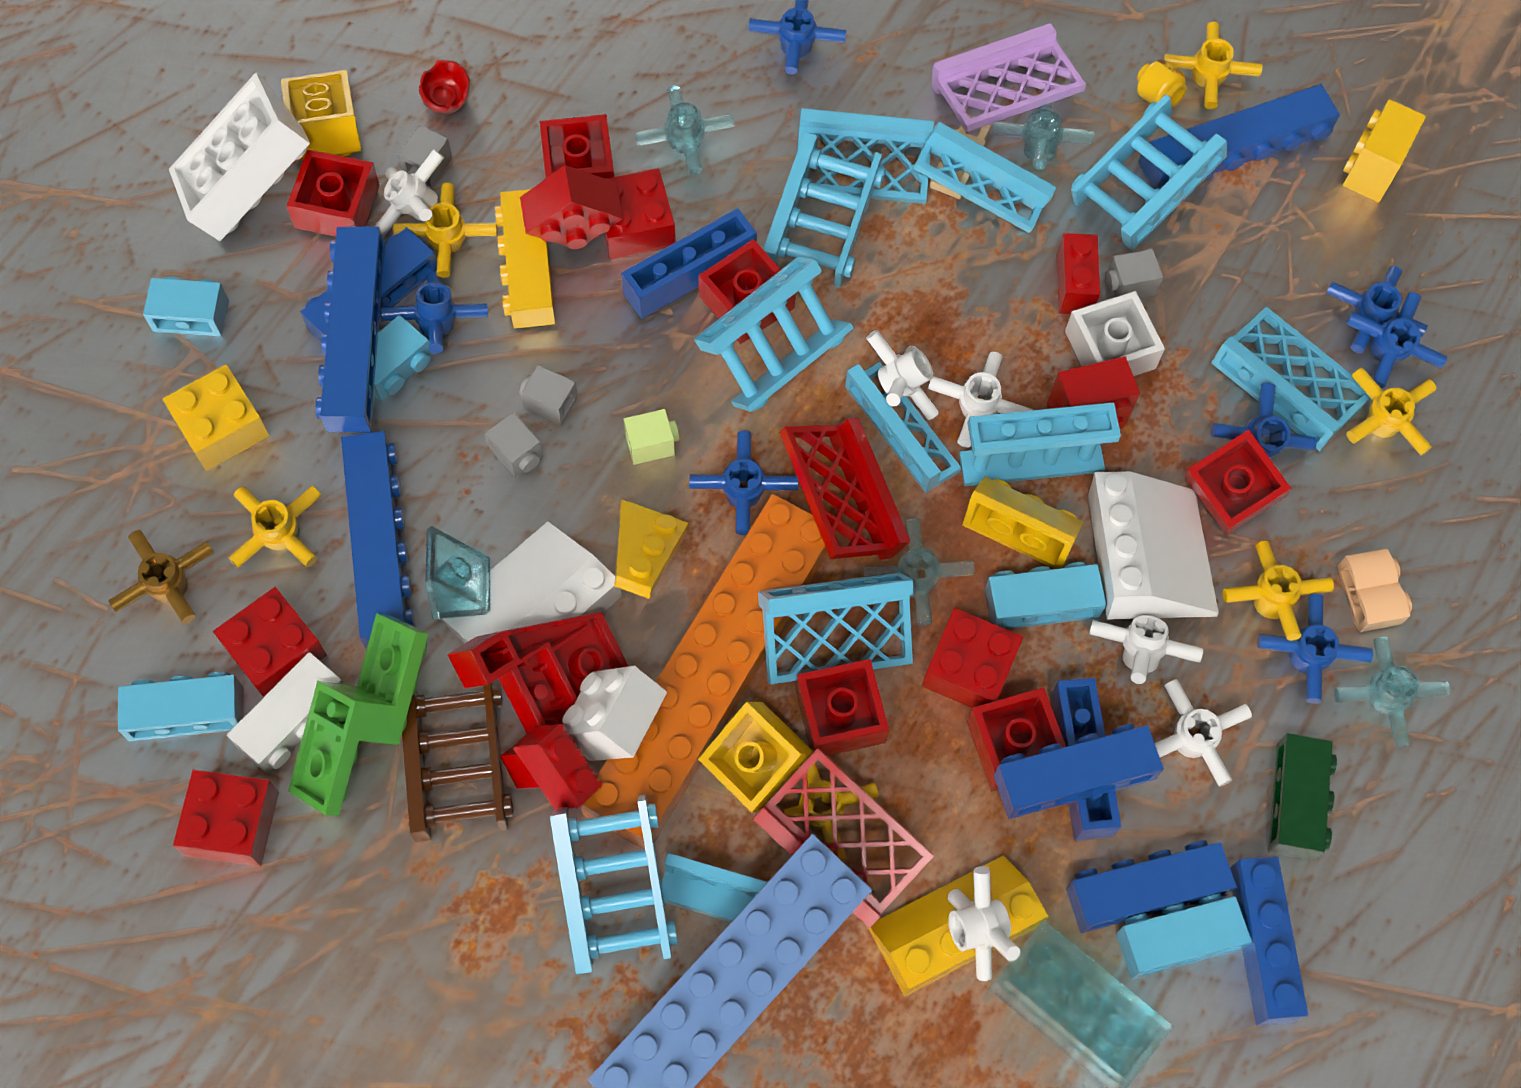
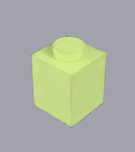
[623,409,679,465]

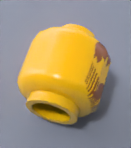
[1137,59,1187,108]

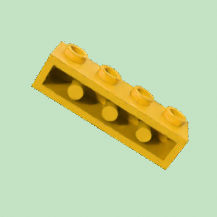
[495,189,555,328]

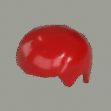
[419,60,470,114]

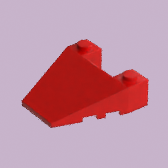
[447,612,628,789]

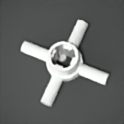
[375,149,444,238]
[866,330,939,420]
[928,352,1033,447]
[1089,615,1204,684]
[1155,679,1252,787]
[948,866,1020,981]

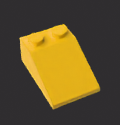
[281,70,361,161]

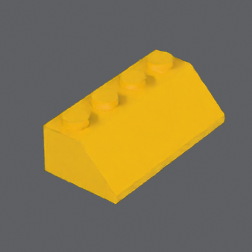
[867,855,1049,997]

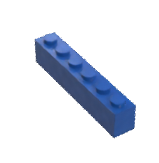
[1138,84,1340,189]
[315,227,385,432]
[341,431,416,650]

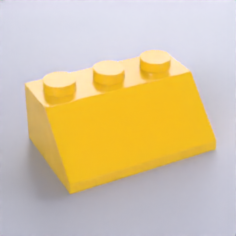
[962,476,1084,569]

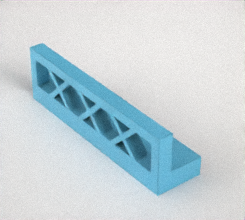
[913,122,1056,233]
[845,362,961,493]
[661,853,768,922]

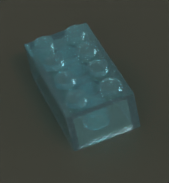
[989,920,1174,1088]

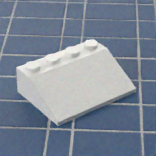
[169,73,310,241]
[1088,471,1219,619]
[438,521,622,680]

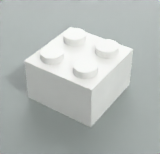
[1065,291,1165,376]
[563,666,667,761]

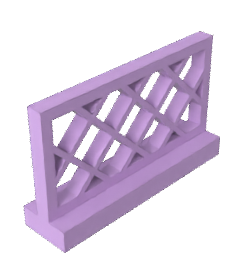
[932,23,1086,132]

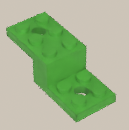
[288,613,429,816]

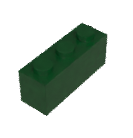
[1268,733,1337,861]

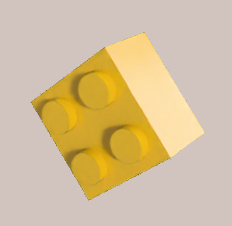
[1343,99,1426,203]
[162,364,270,471]
[698,702,814,812]

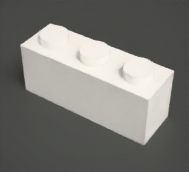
[227,652,344,774]

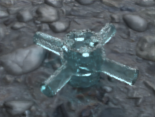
[635,85,735,175]
[992,103,1094,170]
[863,518,975,626]
[1334,637,1450,748]

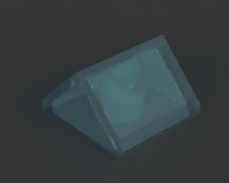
[425,526,490,619]

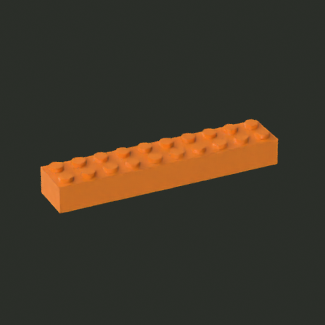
[581,494,836,849]

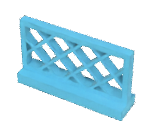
[797,108,934,204]
[1211,306,1371,451]
[758,572,914,684]

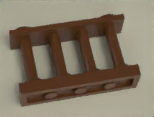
[402,682,513,842]

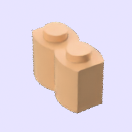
[1338,549,1412,632]

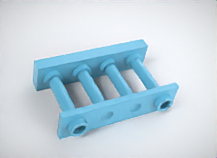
[1071,94,1227,251]
[763,132,886,288]
[694,257,854,412]
[959,403,1121,486]
[550,794,678,975]

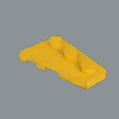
[614,499,688,599]

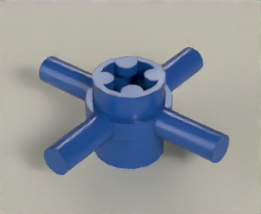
[748,0,847,75]
[1326,266,1428,353]
[381,272,488,354]
[1346,292,1447,388]
[1210,383,1317,457]
[689,431,798,535]
[1257,594,1373,703]

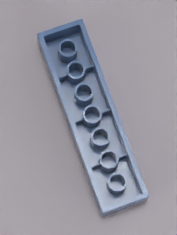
[588,834,872,1088]

